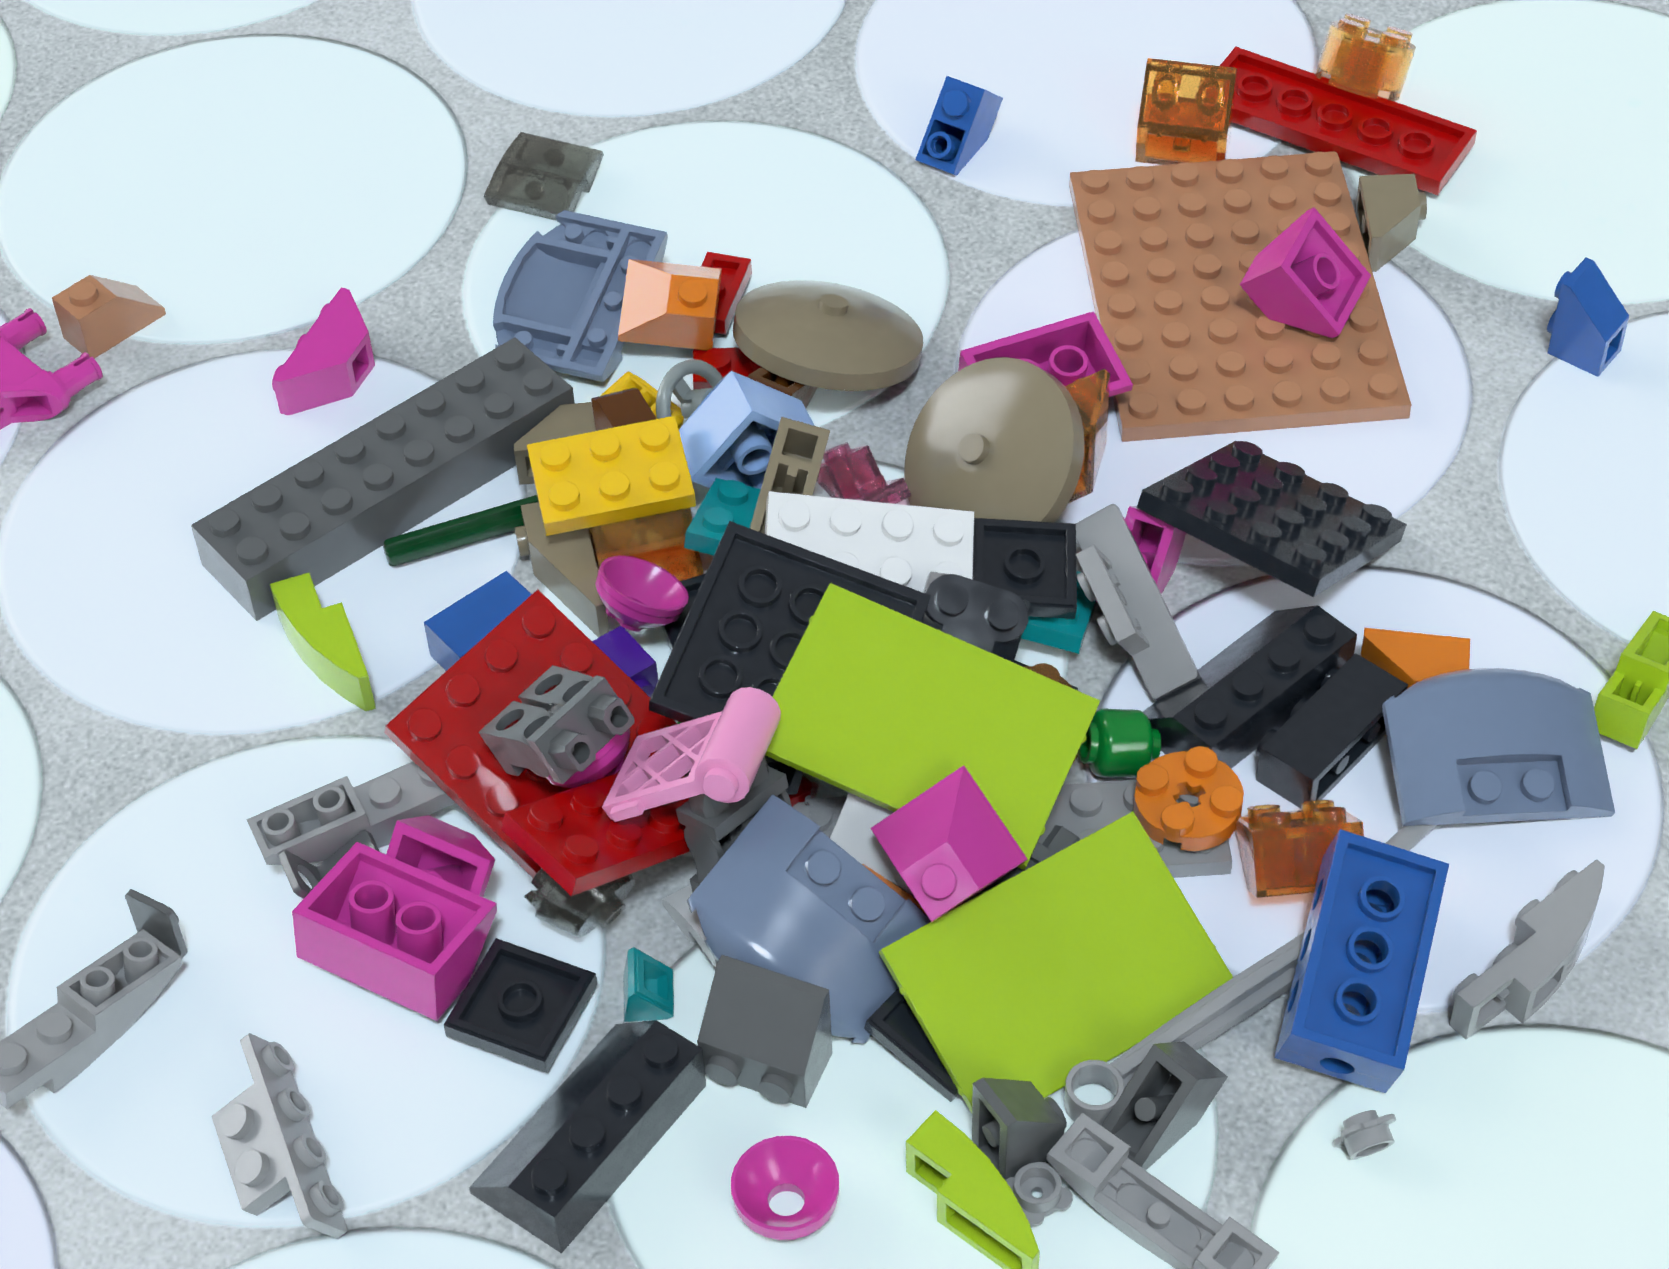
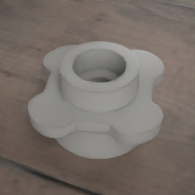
[1333,1110,1397,1159]
[1005,1162,1073,1227]

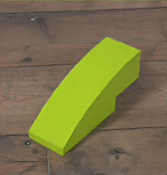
[270,573,376,711]
[1594,611,1669,749]
[905,1110,1040,1269]

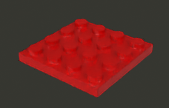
[384,589,677,882]

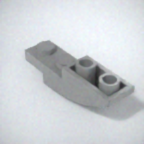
[246,761,455,865]
[1449,859,1605,1040]
[0,929,182,1109]

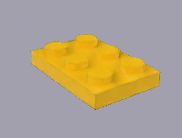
[527,416,696,536]

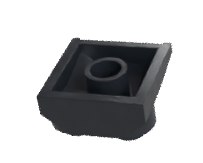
[922,572,1031,663]

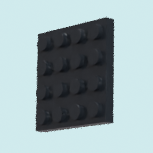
[1136,441,1407,598]
[649,521,931,723]

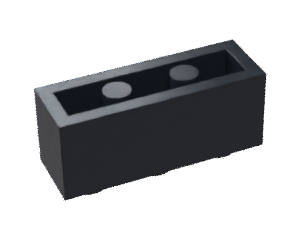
[1256,653,1408,814]

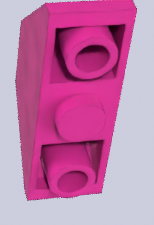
[272,287,375,416]

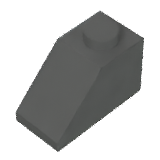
[1102,1042,1228,1170]
[972,1078,1067,1180]

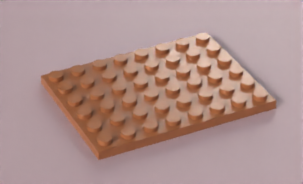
[1069,151,1412,442]

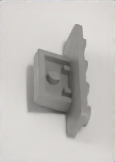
[1075,504,1200,701]
[211,1033,347,1239]

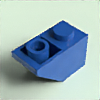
[915,75,1003,176]
[1547,257,1629,377]

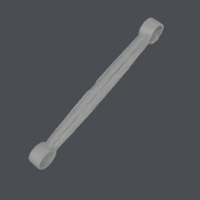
[1064,932,1304,1126]

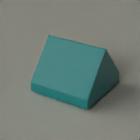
[623,947,674,1022]

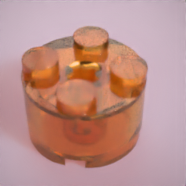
[1315,14,1416,101]

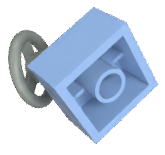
[656,359,815,489]

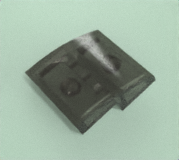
[484,132,604,221]

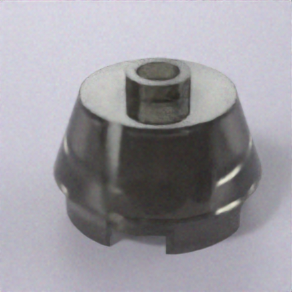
[524,868,635,938]

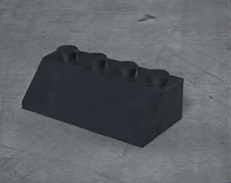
[1143,605,1357,769]
[469,1020,706,1254]

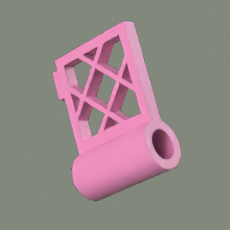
[602,687,781,822]

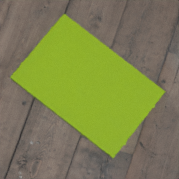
[765,583,1100,870]
[878,811,1233,1113]

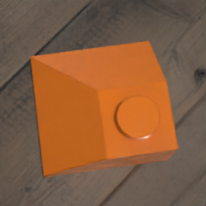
[618,259,722,350]

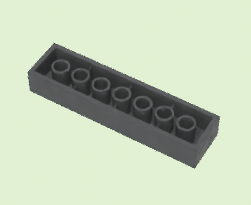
[191,337,575,621]

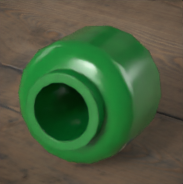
[1078,708,1161,779]

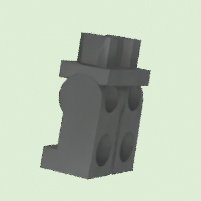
[479,665,635,784]
[676,756,792,893]

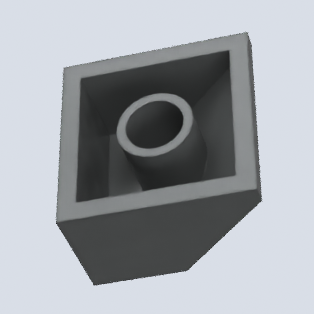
[697,955,833,1108]

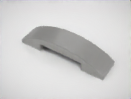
[1046,1113,1280,1269]

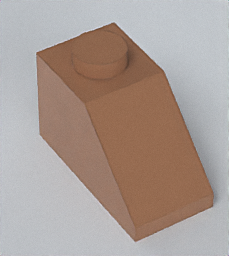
[51,275,166,359]

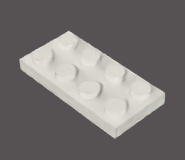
[765,492,974,592]

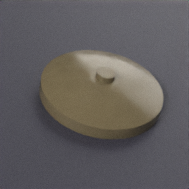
[733,280,923,391]
[904,357,1084,522]

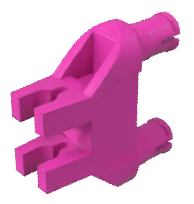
[0,308,103,430]

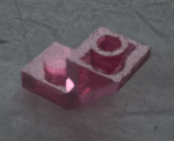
[816,442,912,504]

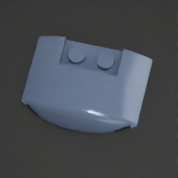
[493,210,668,382]
[1382,668,1616,826]
[687,794,931,1044]

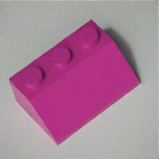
[958,311,1133,407]
[292,842,497,1021]

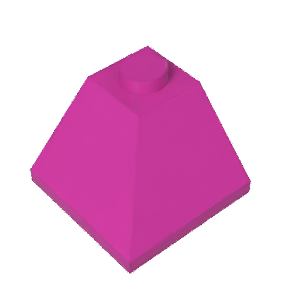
[1240,207,1371,338]
[870,765,1028,922]
[386,815,495,897]

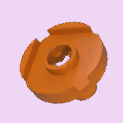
[1133,746,1244,851]

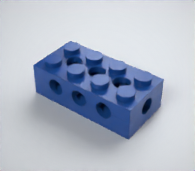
[1274,829,1449,1093]

